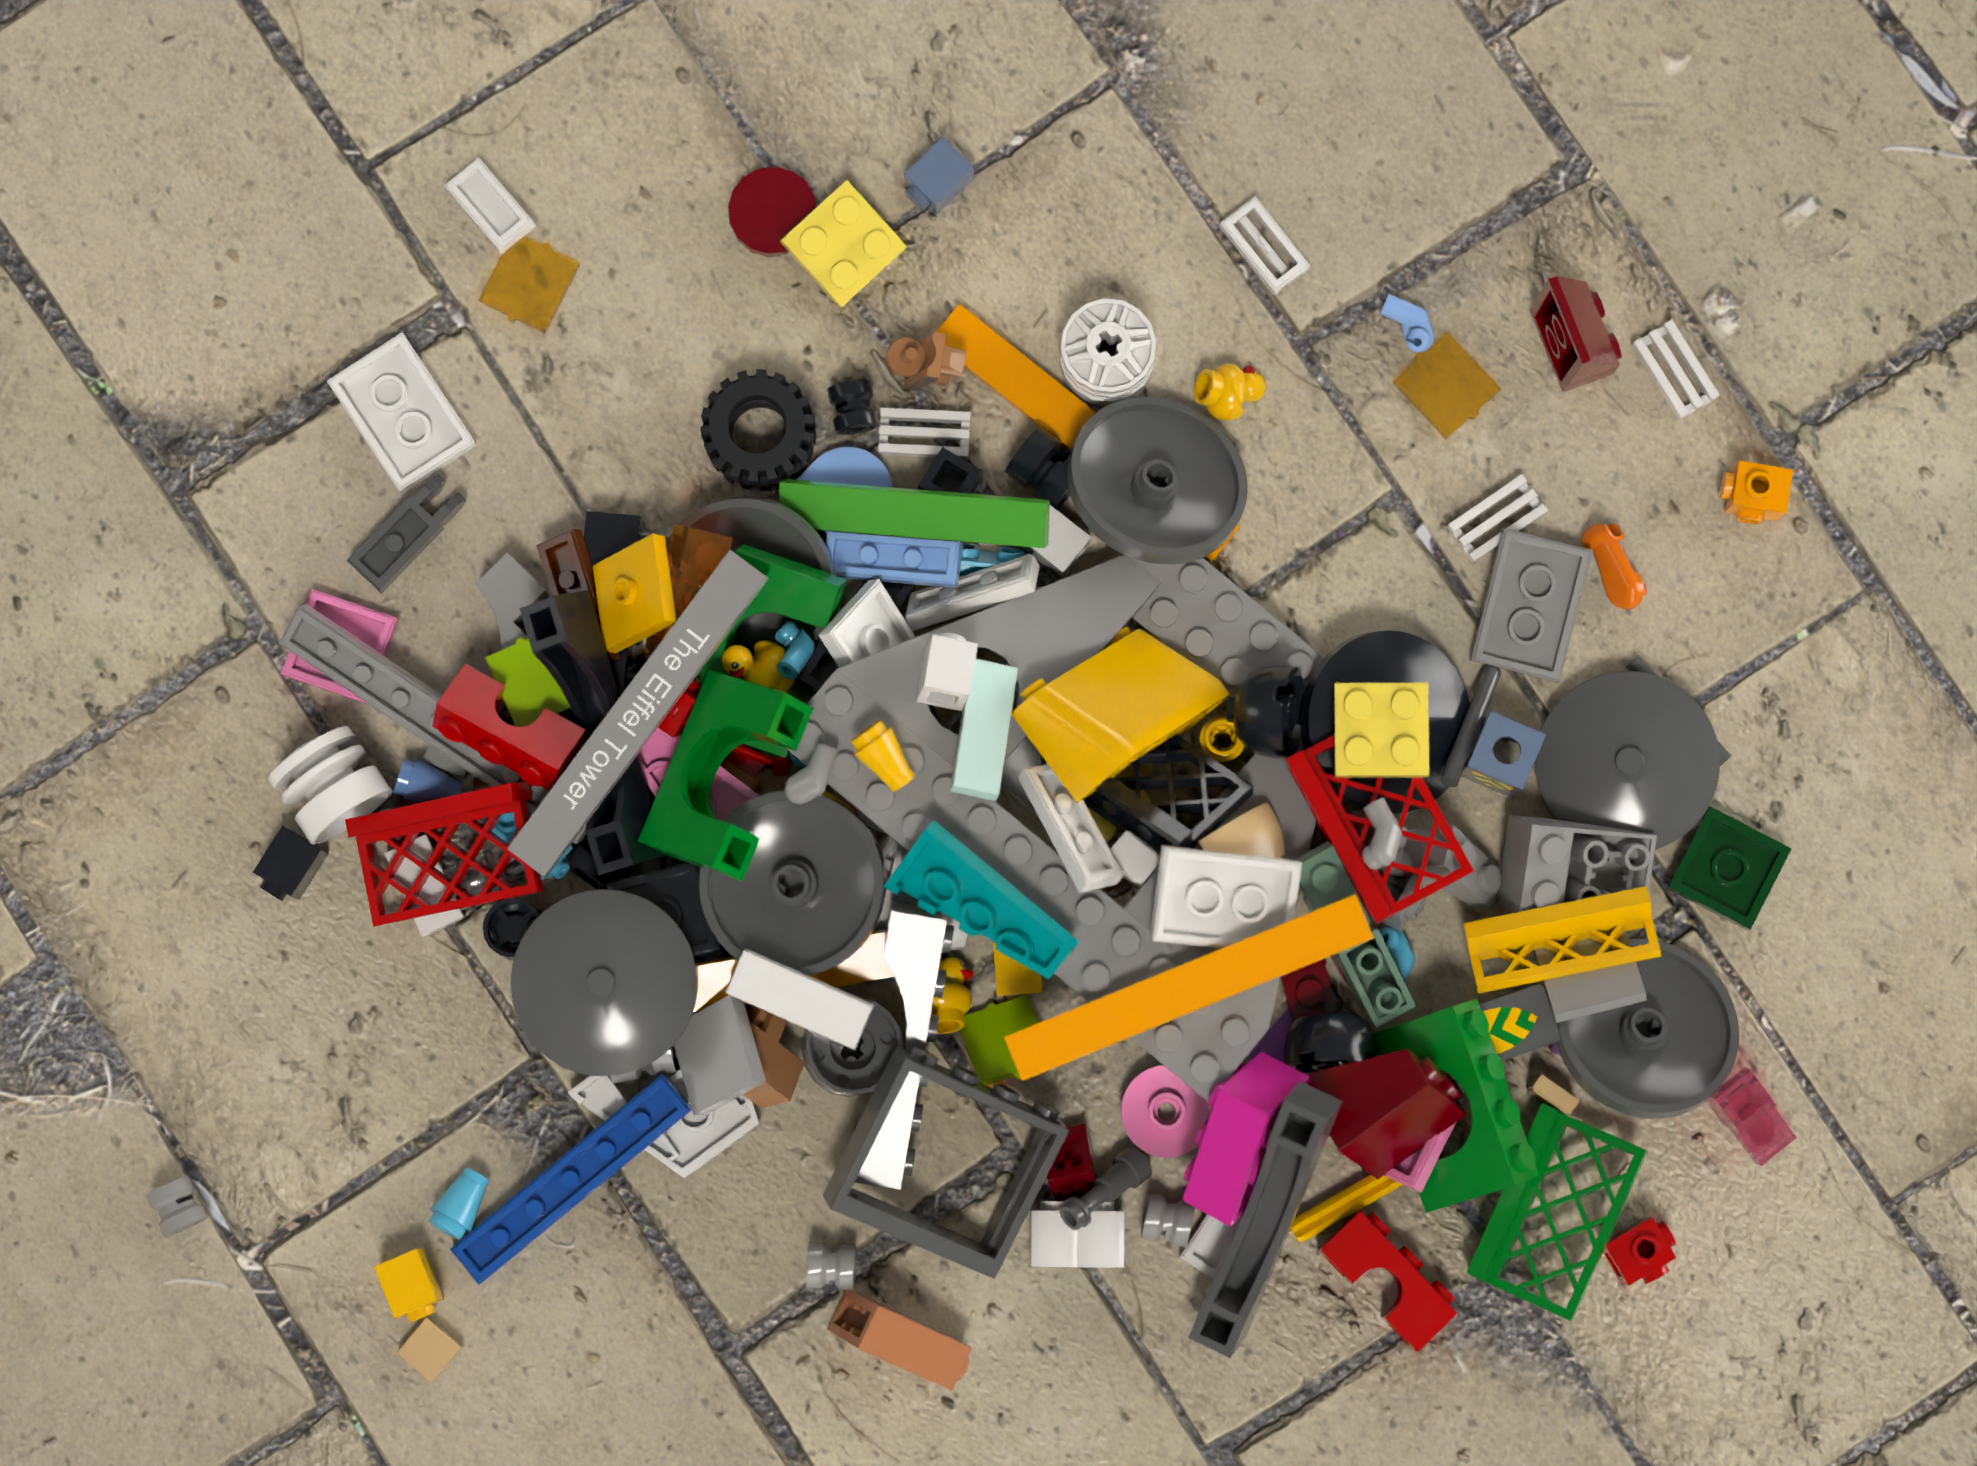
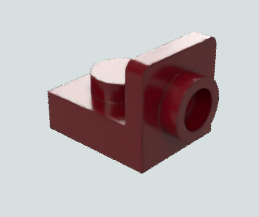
[1280,958,1335,1022]
[1047,1123,1098,1202]

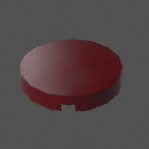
[728,167,816,258]

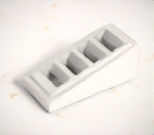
[1110,830,1160,890]

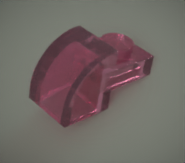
[1708,1067,1797,1166]

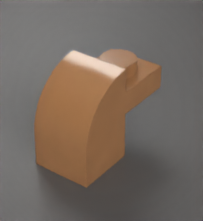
[743,1004,805,1108]

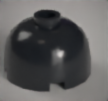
[1226,666,1304,759]
[1284,1001,1376,1074]

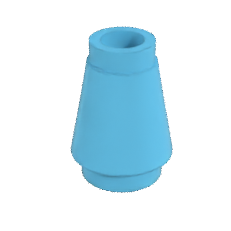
[428,1168,489,1240]

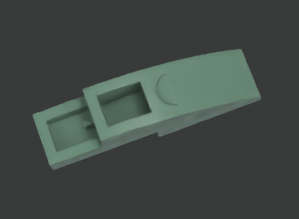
[1295,841,1416,1028]

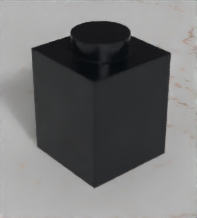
[253,826,328,901]

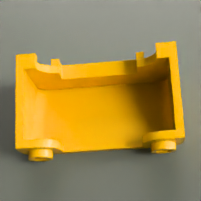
[1011,626,1231,803]

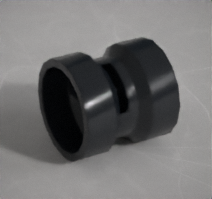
[827,380,879,435]

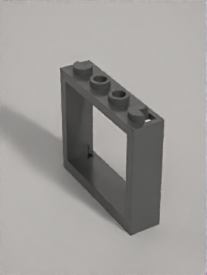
[823,1046,1069,1279]

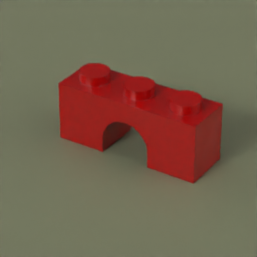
[432,664,585,791]
[1317,1211,1458,1352]

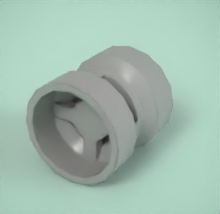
[146,1176,208,1237]
[1141,1193,1195,1248]
[807,1242,856,1291]

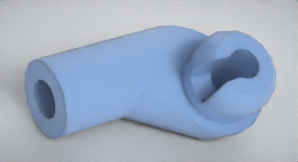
[1380,294,1434,353]

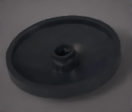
[1300,630,1470,814]

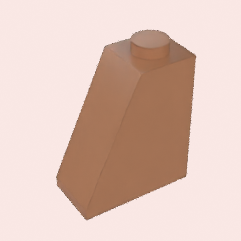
[827,1290,972,1391]

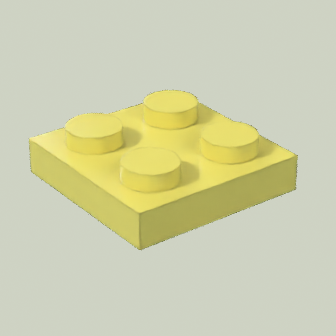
[779,180,907,308]
[1334,683,1429,778]

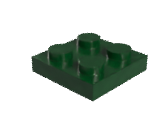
[1666,806,1792,931]

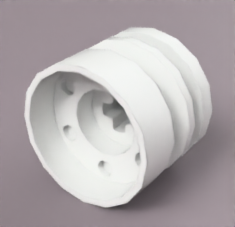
[1060,298,1156,407]
[268,726,393,845]

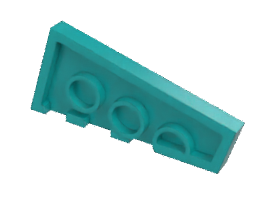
[884,820,1079,979]

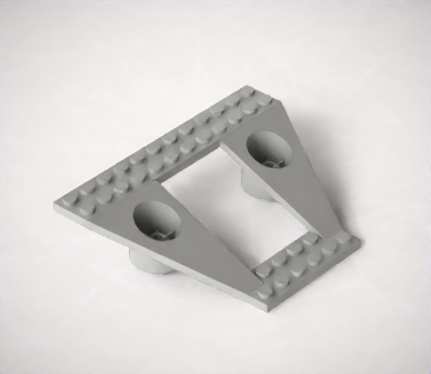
[786,555,1324,1102]

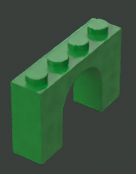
[696,544,847,758]
[638,670,814,882]
[1374,999,1539,1213]

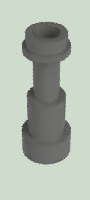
[1060,1147,1152,1230]

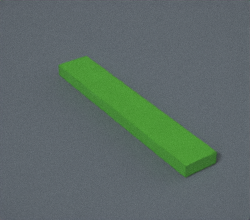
[779,479,1050,548]

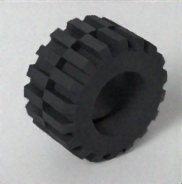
[700,369,817,491]

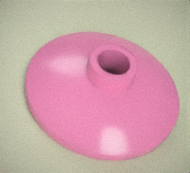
[1121,1065,1213,1158]

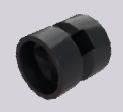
[1005,426,1071,510]
[482,898,543,961]

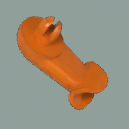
[1581,524,1647,610]

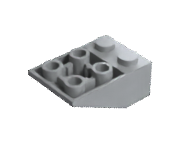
[1496,815,1657,913]

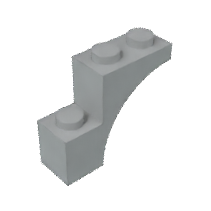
[475,552,551,724]
[1345,809,1501,912]

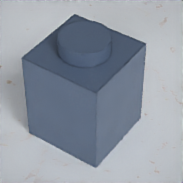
[904,137,974,216]

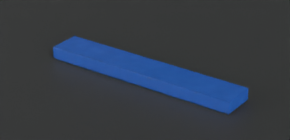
[450,1073,692,1285]

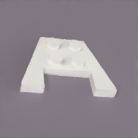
[568,1012,760,1178]

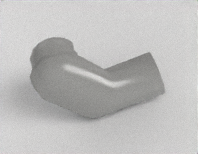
[785,743,838,804]
[1362,797,1402,869]

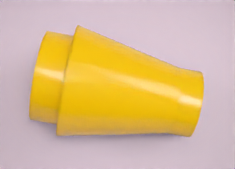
[1200,716,1244,762]
[850,720,915,792]

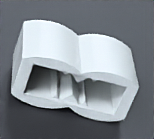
[1030,1201,1124,1268]

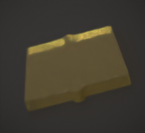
[479,236,580,333]
[1393,332,1501,440]

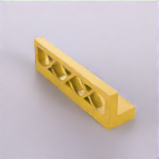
[1463,886,1661,994]

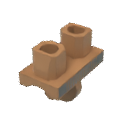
[886,332,966,391]

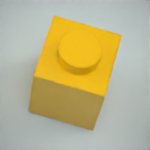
[374,1248,444,1323]

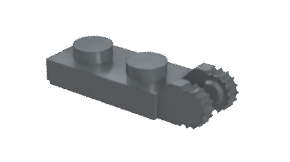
[347,474,466,594]

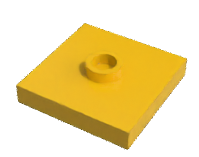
[593,534,676,653]

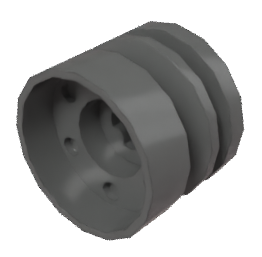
[801,997,903,1097]

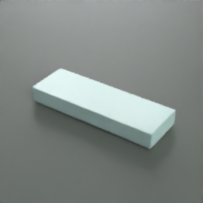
[950,659,1018,801]

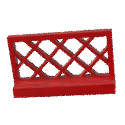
[1285,735,1474,926]
[345,782,543,927]

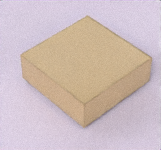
[1526,1074,1580,1115]
[396,1317,463,1383]

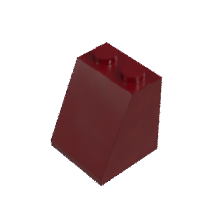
[1305,1049,1467,1179]

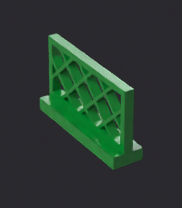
[1466,1103,1647,1322]

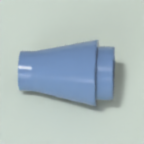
[393,757,464,803]

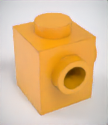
[1720,460,1793,524]

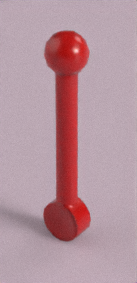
[733,744,790,776]

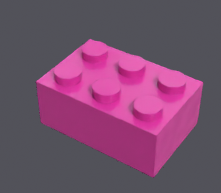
[1182,1051,1310,1227]

